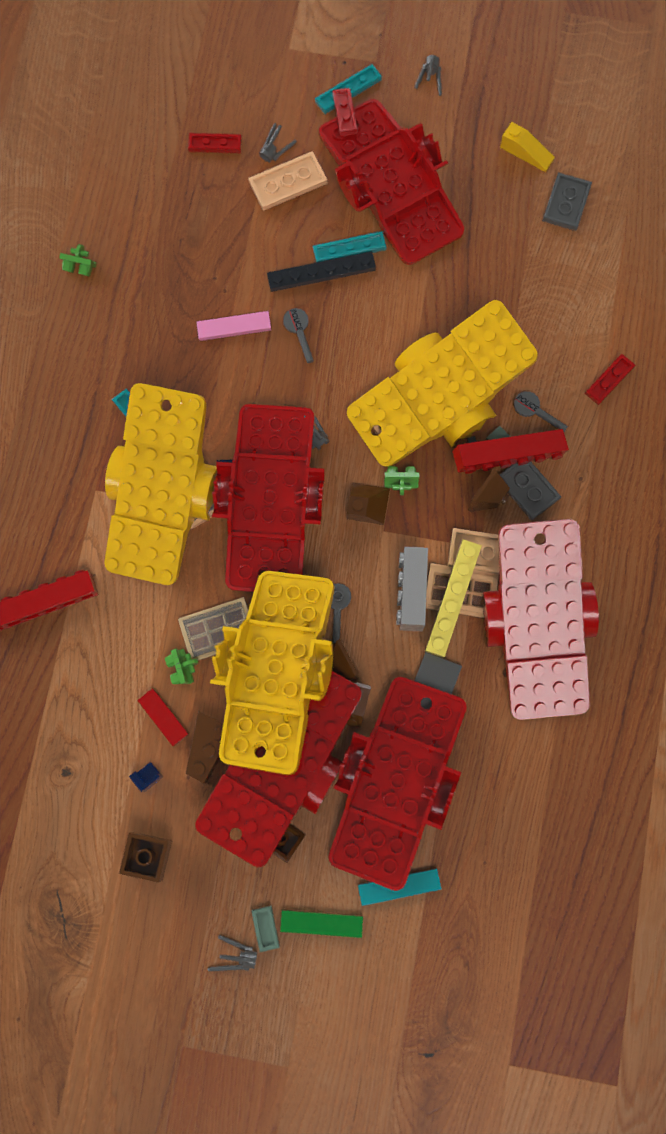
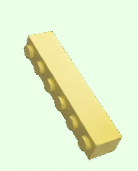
[425,539,482,658]

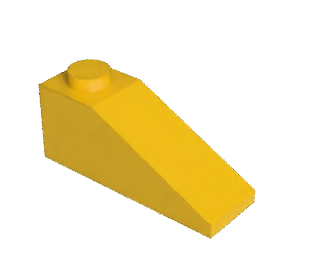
[500,122,555,172]

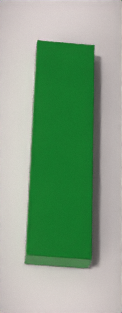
[280,910,363,938]

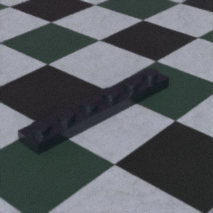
[267,251,376,292]

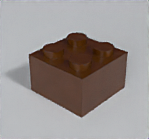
[119,832,172,883]

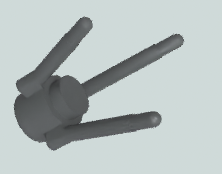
[415,55,442,96]
[259,123,297,162]
[304,415,330,450]
[207,935,257,971]

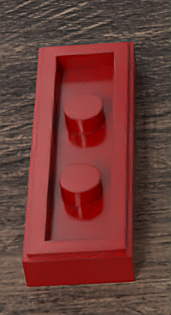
[333,88,358,136]
[188,133,242,153]
[585,354,636,406]
[137,688,189,747]

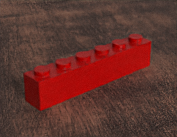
[452,429,569,474]
[0,570,99,631]

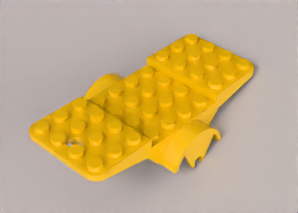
[347,300,538,467]
[104,383,217,585]
[210,571,334,775]

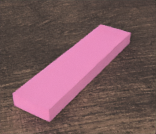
[197,311,271,341]

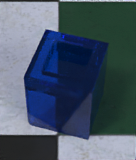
[129,762,163,793]

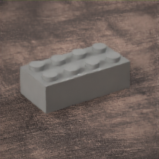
[396,547,428,632]

